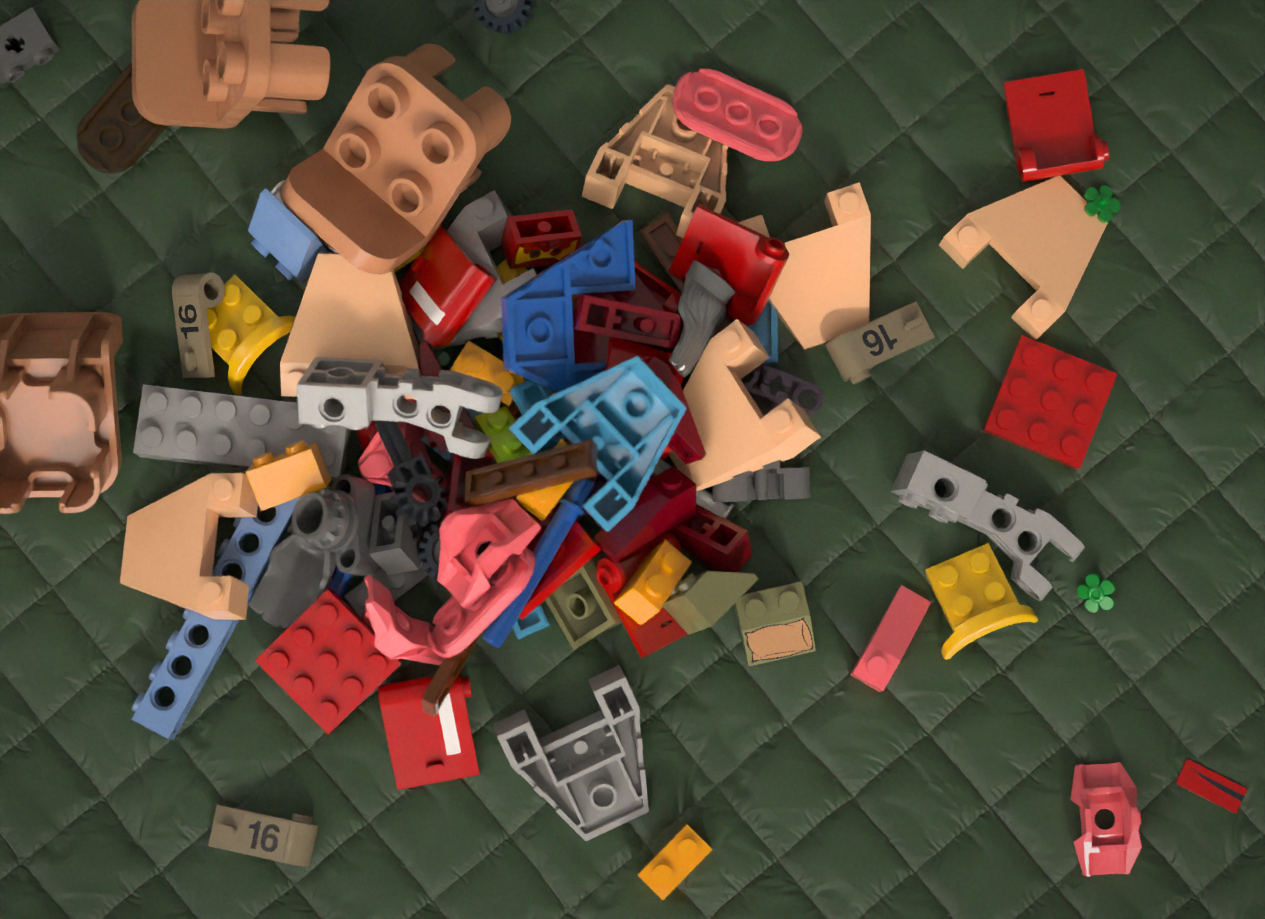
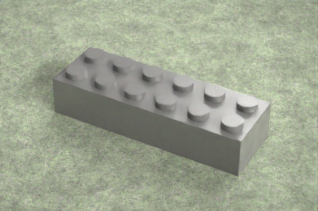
[133,384,351,481]

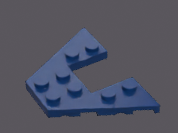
[501,220,635,393]

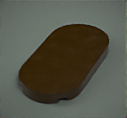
[76,62,168,174]

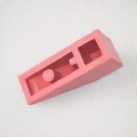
[850,585,931,692]

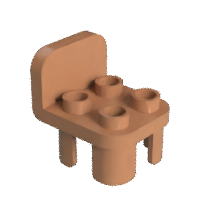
[132,0,330,129]
[280,44,511,275]
[0,312,123,514]

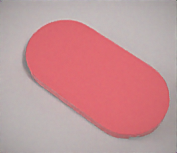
[672,69,802,162]
[427,547,535,658]

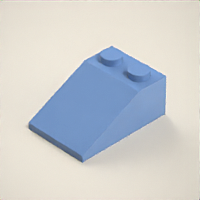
[248,188,329,283]

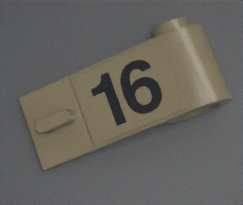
[172,273,225,378]
[825,301,935,385]
[208,805,319,867]

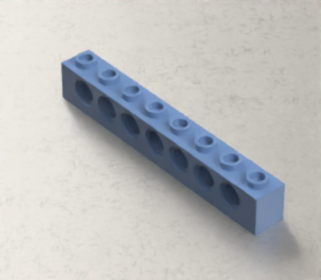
[132,497,301,739]

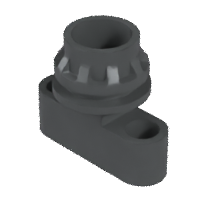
[712,460,811,502]
[292,474,379,577]

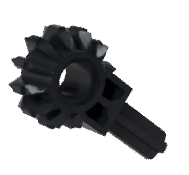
[375,420,450,526]

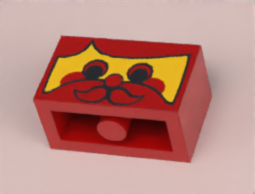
[501,209,582,269]

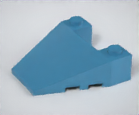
[509,356,686,532]

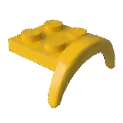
[206,275,296,396]
[925,543,1038,660]

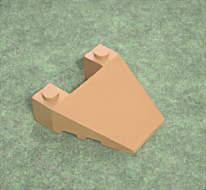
[582,84,728,238]
[939,176,1108,341]
[738,182,871,350]
[280,253,421,399]
[669,319,821,492]
[120,473,258,620]

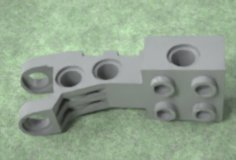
[297,357,503,459]
[891,451,1085,601]

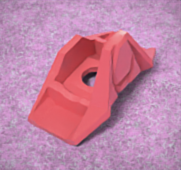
[358,399,447,503]
[437,498,541,609]
[361,575,444,665]
[1070,762,1142,876]

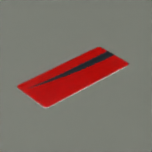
[1176,760,1247,813]

